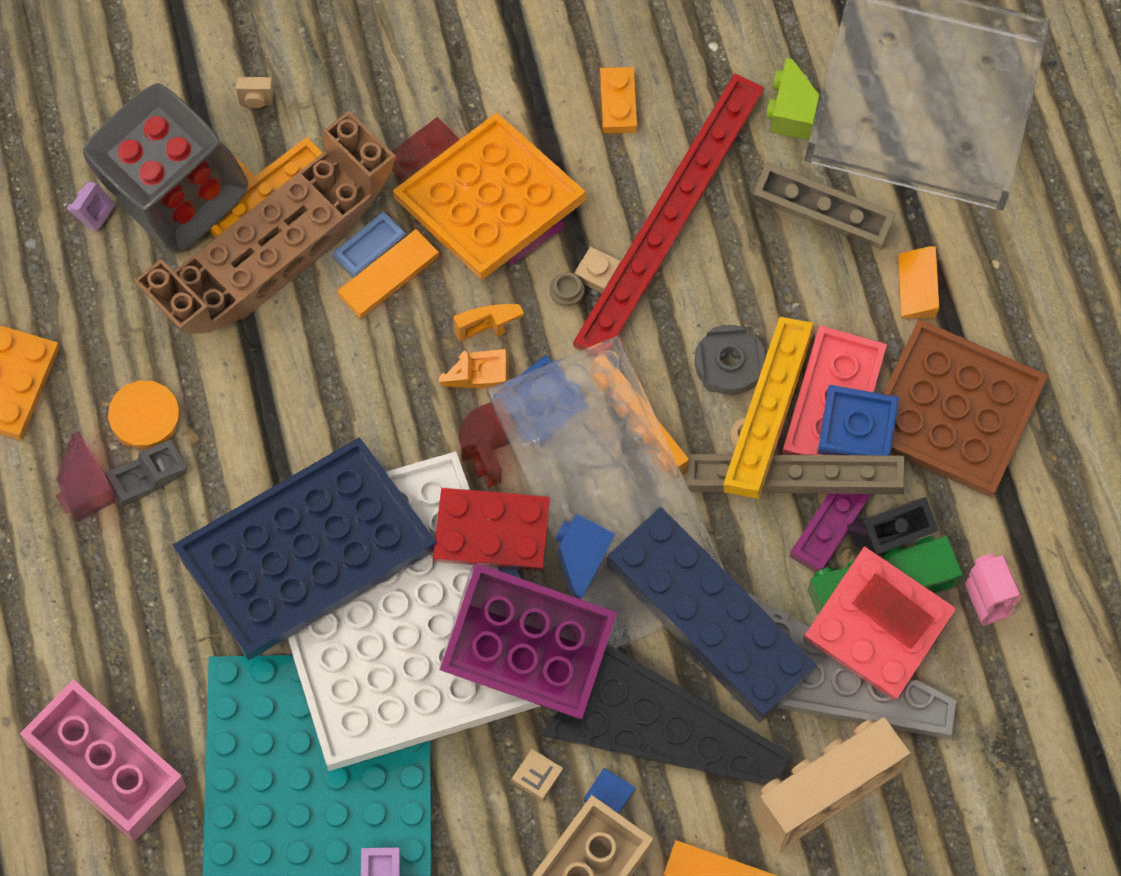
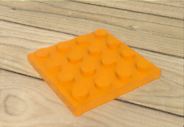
[393,112,587,280]

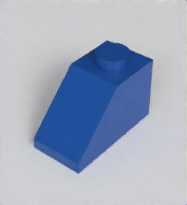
[555,514,615,600]

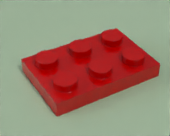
[433,488,551,571]

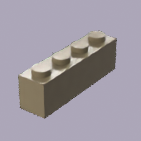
[753,162,895,249]

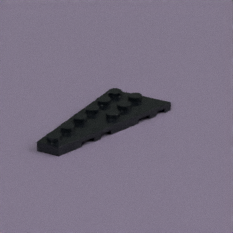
[543,644,793,786]

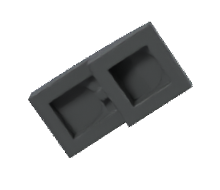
[104,439,187,508]

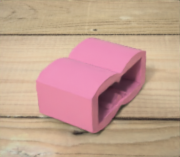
[965,554,1022,626]

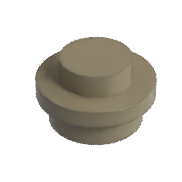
[550,272,584,307]

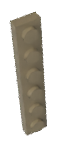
[687,454,905,494]

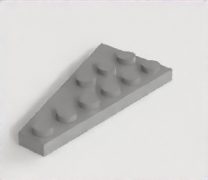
[731,593,956,739]

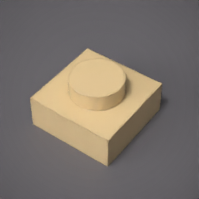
[236,77,274,108]
[574,246,621,293]

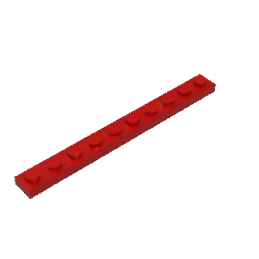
[573,73,765,358]

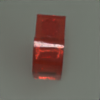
[459,398,515,488]

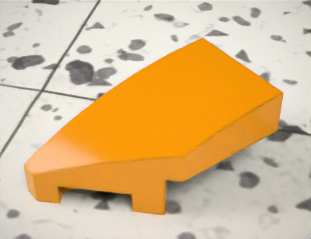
[453,304,524,342]
[439,349,509,388]

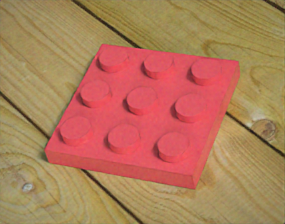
[803,546,956,701]

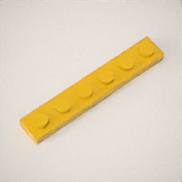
[723,317,814,499]

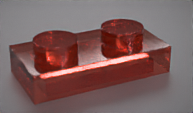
[392,117,460,182]
[851,573,935,649]

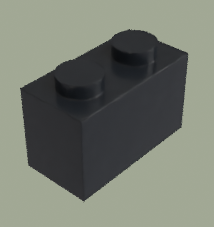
[847,497,939,555]

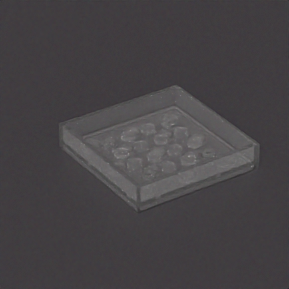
[804,0,1051,211]

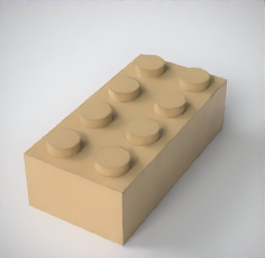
[753,717,911,852]
[532,795,654,876]

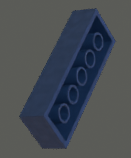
[606,507,817,723]

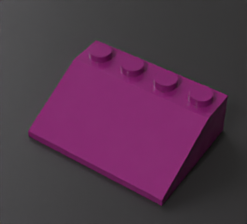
[439,563,617,719]

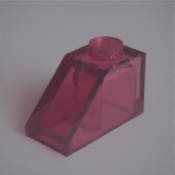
[55,431,116,522]

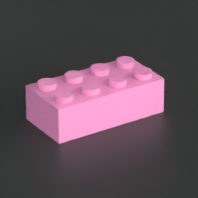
[20,679,186,843]

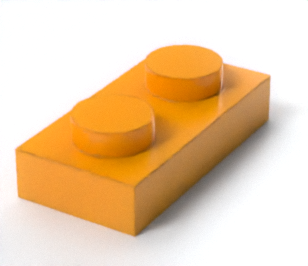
[600,67,637,134]

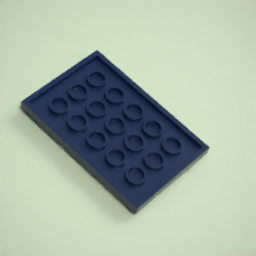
[173,437,437,661]

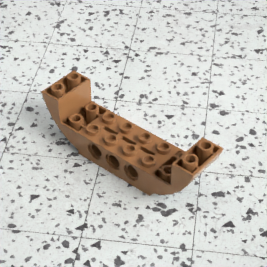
[134,110,396,334]

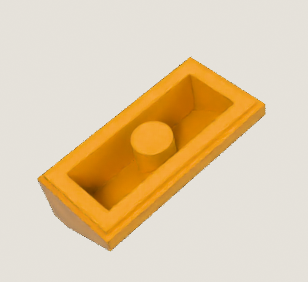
[898,246,939,319]

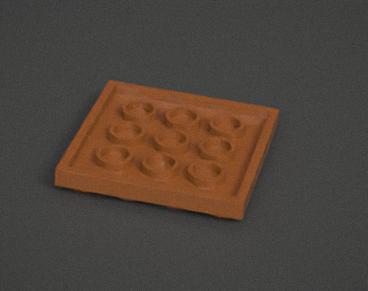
[883,319,1048,498]

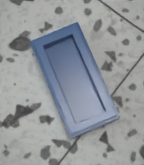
[332,211,407,278]

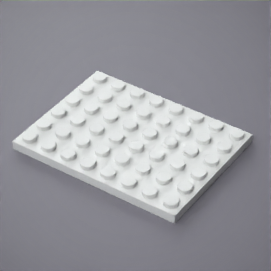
[287,451,540,771]

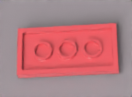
[782,325,887,455]

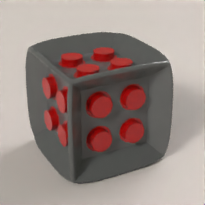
[83,83,248,254]

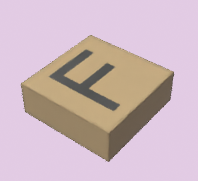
[511,749,563,802]

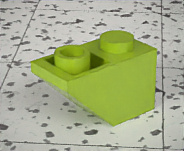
[766,58,819,140]

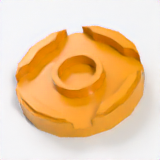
[108,380,180,450]

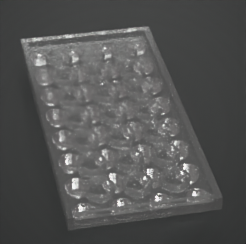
[487,335,725,649]

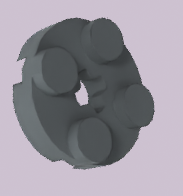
[694,325,765,395]

